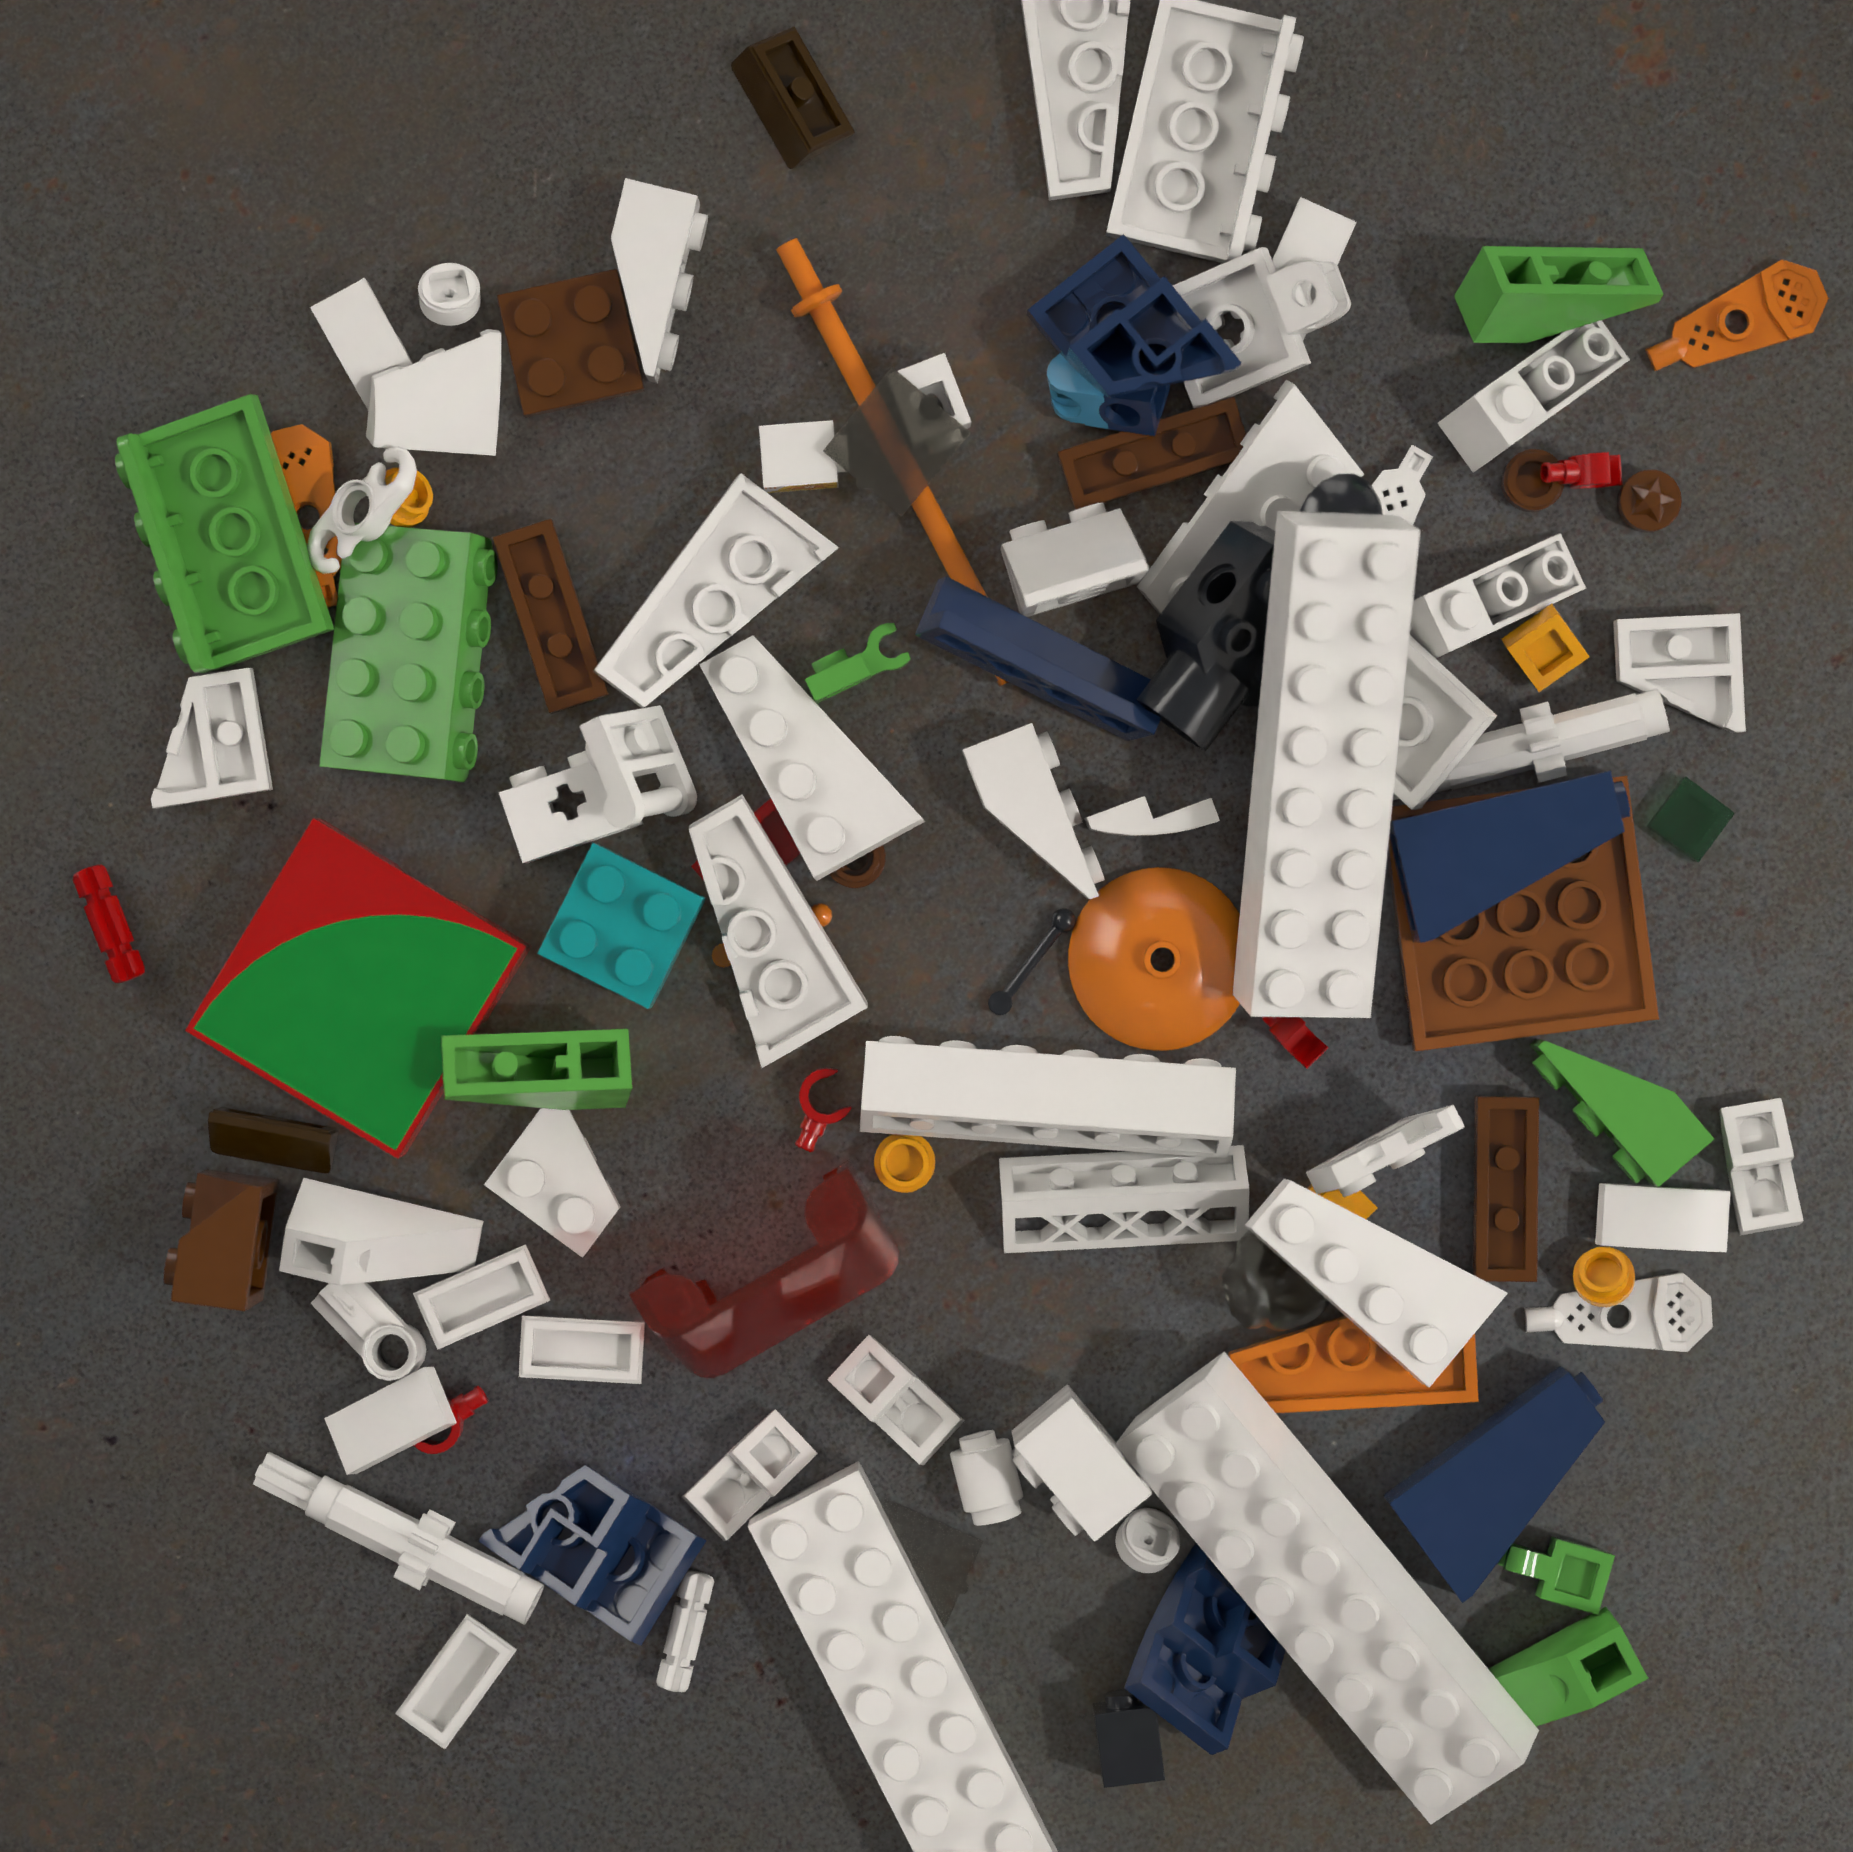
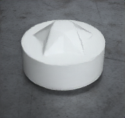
[418,263,481,326]
[1115,1508,1180,1573]

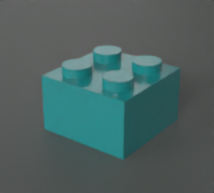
[537,843,707,1009]

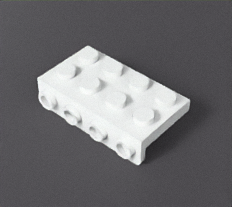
[1105,0,1304,263]

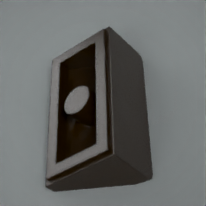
[731,26,855,169]
[208,1107,339,1174]

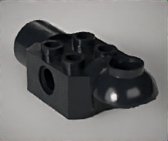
[1136,474,1383,752]

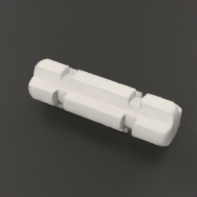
[656,1571,714,1692]

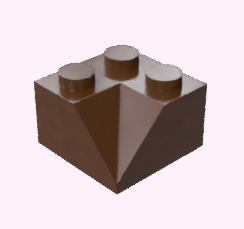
[164,1169,280,1311]

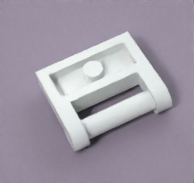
[580,705,697,829]

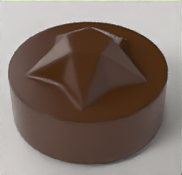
[1617,470,1682,533]

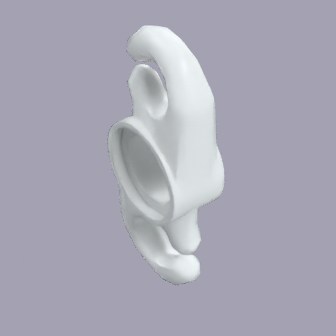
[307,447,417,574]

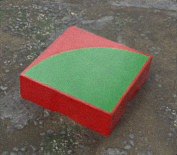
[185,818,532,1159]

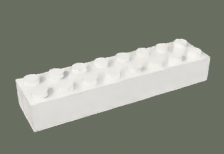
[1233,511,1420,1018]
[1115,1352,1539,1824]
[748,1461,1058,1852]

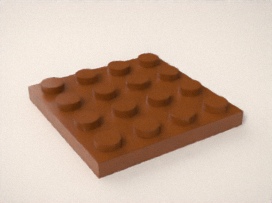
[1387,776,1659,1052]

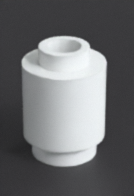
[950,1430,1023,1526]

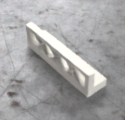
[999,1145,1249,1253]

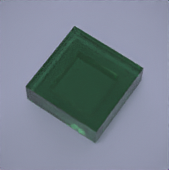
[1647,777,1735,862]

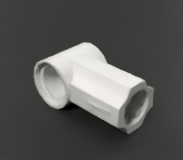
[311,1282,427,1381]

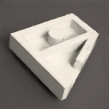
[484,1108,620,1258]

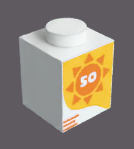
[759,420,849,493]

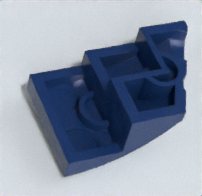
[1026,234,1242,397]
[478,1465,707,1645]
[1124,1543,1286,1755]

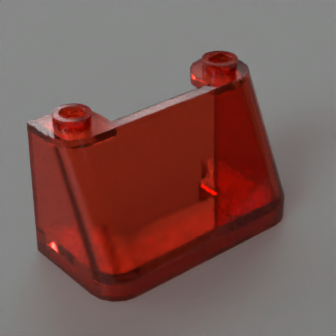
[629,1160,899,1378]

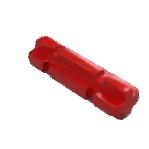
[72,865,145,983]

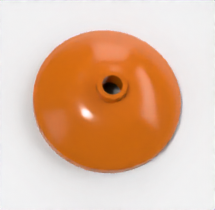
[1068,867,1240,1051]

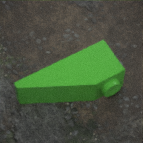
[1454,246,1664,343]
[441,1029,632,1110]

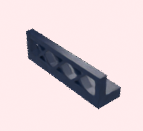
[915,577,1161,741]

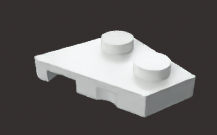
[1613,613,1746,733]
[151,668,273,809]
[1306,1105,1465,1197]

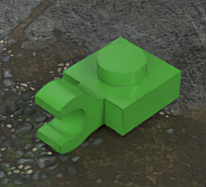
[805,623,911,704]
[1497,1536,1615,1615]

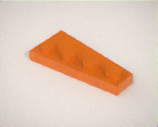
[1228,1316,1479,1413]

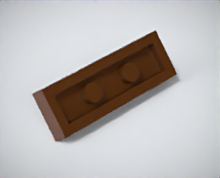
[1057,397,1246,510]
[492,519,609,714]
[1473,1096,1539,1282]

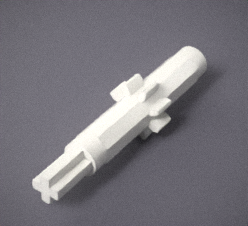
[1393,689,1670,800]
[253,1452,544,1625]

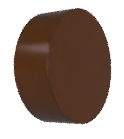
[1501,449,1565,512]

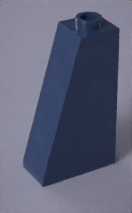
[1389,771,1630,943]
[1383,1366,1605,1603]

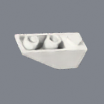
[611,178,708,383]
[1438,320,1630,473]
[1410,533,1586,659]
[962,723,1105,899]
[279,1178,484,1286]

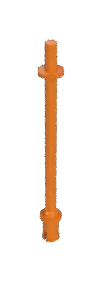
[776,238,1008,687]

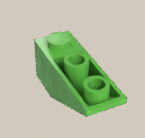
[1529,1039,1714,1187]
[1488,1606,1648,1726]

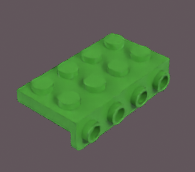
[115,394,335,673]
[319,523,498,782]

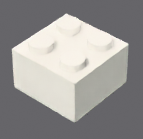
[1011,1384,1152,1542]

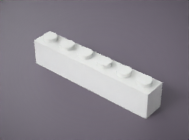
[860,1036,1236,1159]

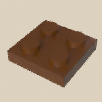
[497,268,645,418]

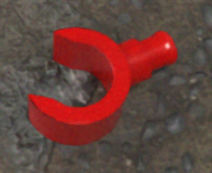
[1540,452,1623,489]
[1262,1017,1329,1069]
[795,1067,852,1152]
[413,1386,489,1454]

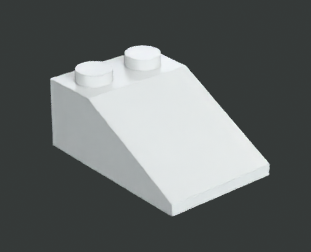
[1000,502,1148,617]

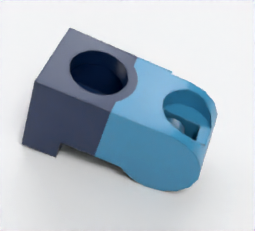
[1047,353,1170,436]

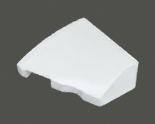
[366,329,501,456]

